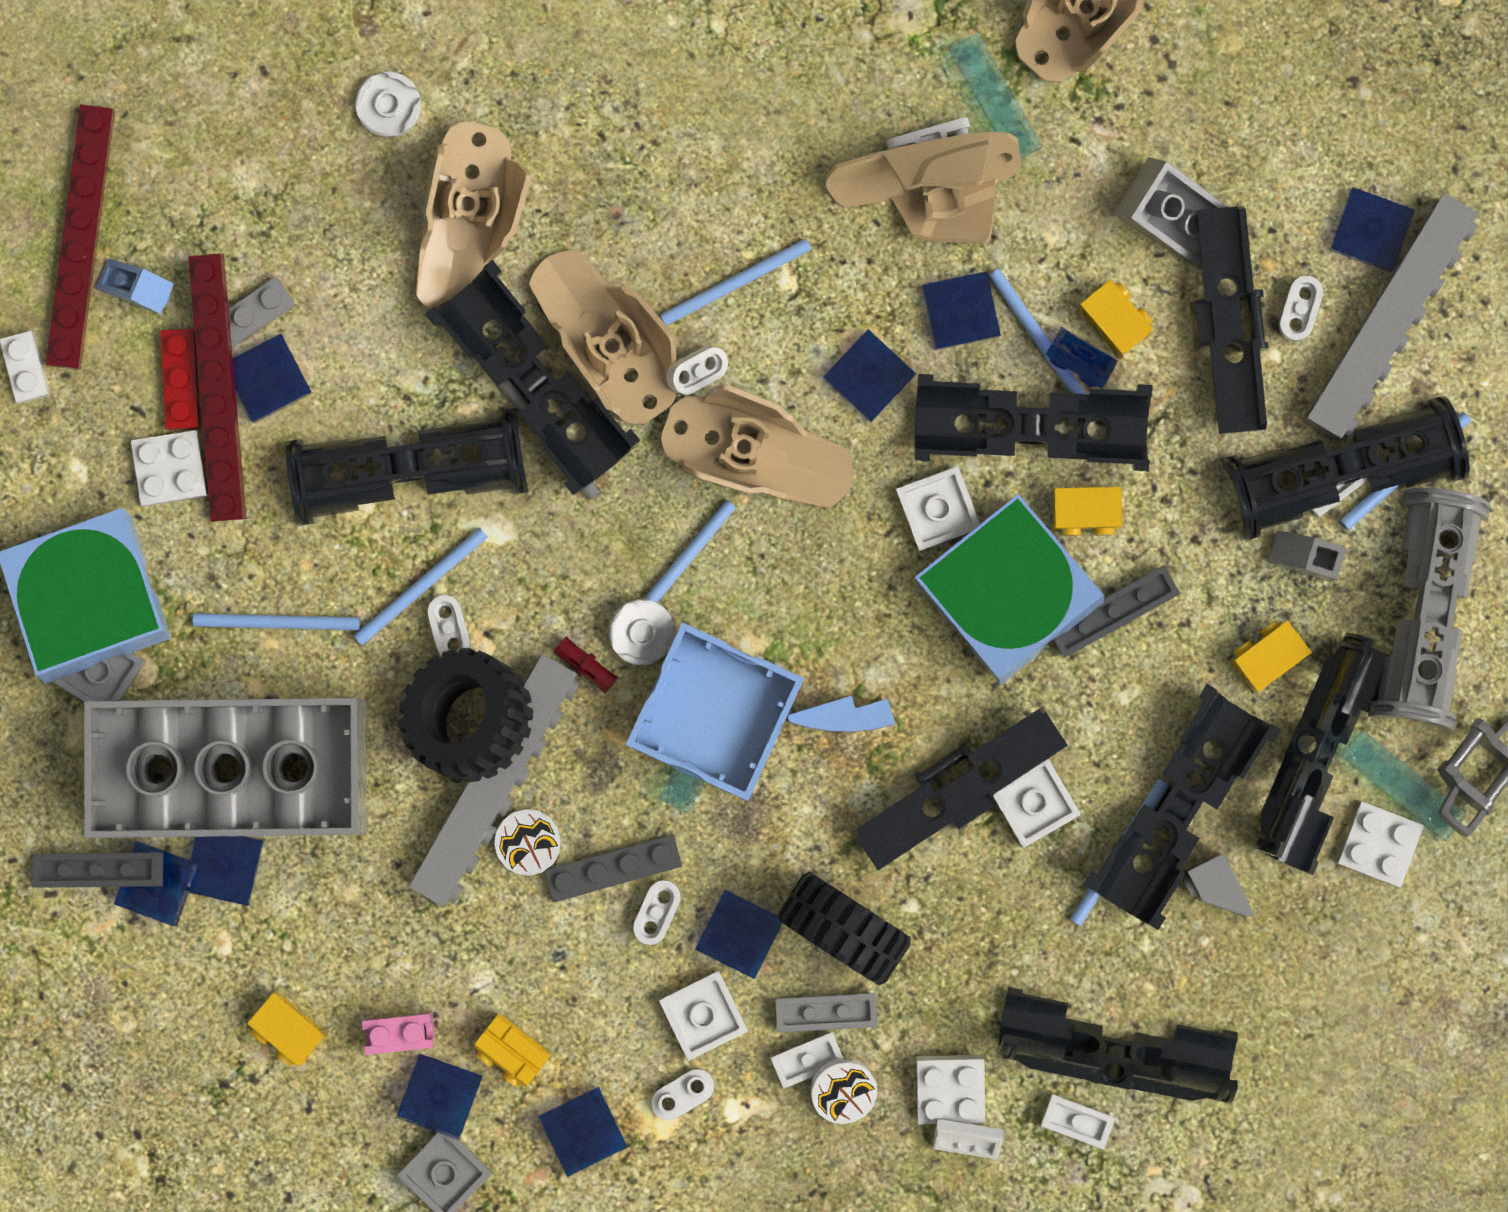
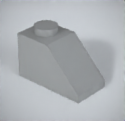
[1183,853,1254,917]

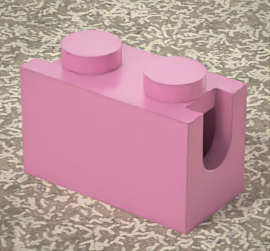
[362,1012,436,1055]

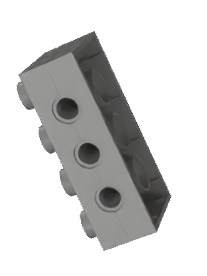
[84,698,367,838]

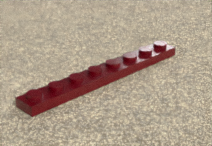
[45,104,115,370]
[188,253,247,522]

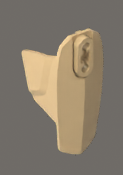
[1015,0,1144,83]
[416,121,532,310]
[825,132,1021,244]
[529,250,677,425]
[661,384,853,508]

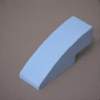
[787,696,895,732]

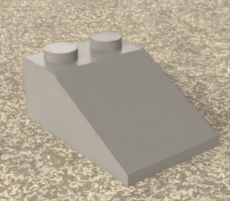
[1114,157,1227,270]

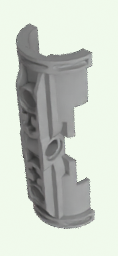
[1368,488,1490,733]

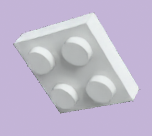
[131,430,208,507]
[896,466,980,552]
[993,759,1081,848]
[1336,801,1424,888]
[659,971,748,1061]
[916,1055,985,1125]

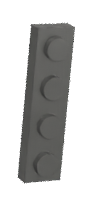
[1053,565,1180,659]
[545,834,683,902]
[32,852,163,888]

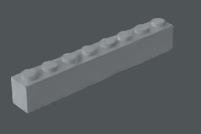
[1303,193,1479,442]
[409,654,580,907]

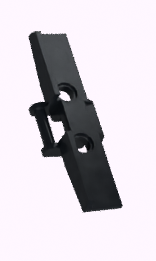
[1190,205,1269,434]
[852,706,1068,871]

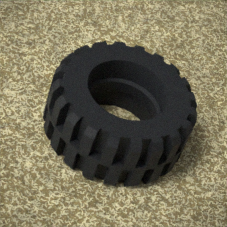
[399,648,533,782]
[778,871,911,986]

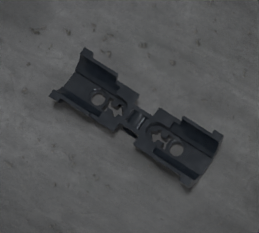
[425,260,640,495]
[914,374,1153,472]
[1221,396,1470,541]
[286,408,529,526]
[1254,632,1391,875]
[1084,684,1281,930]
[997,987,1238,1103]

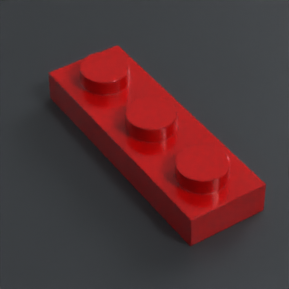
[161,329,201,431]

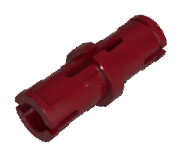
[553,636,619,694]

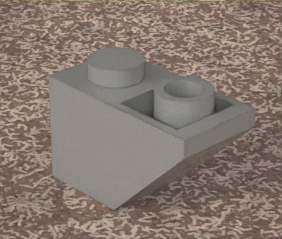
[1268,530,1347,582]

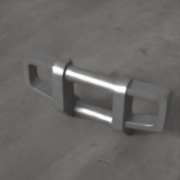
[1437,718,1508,837]

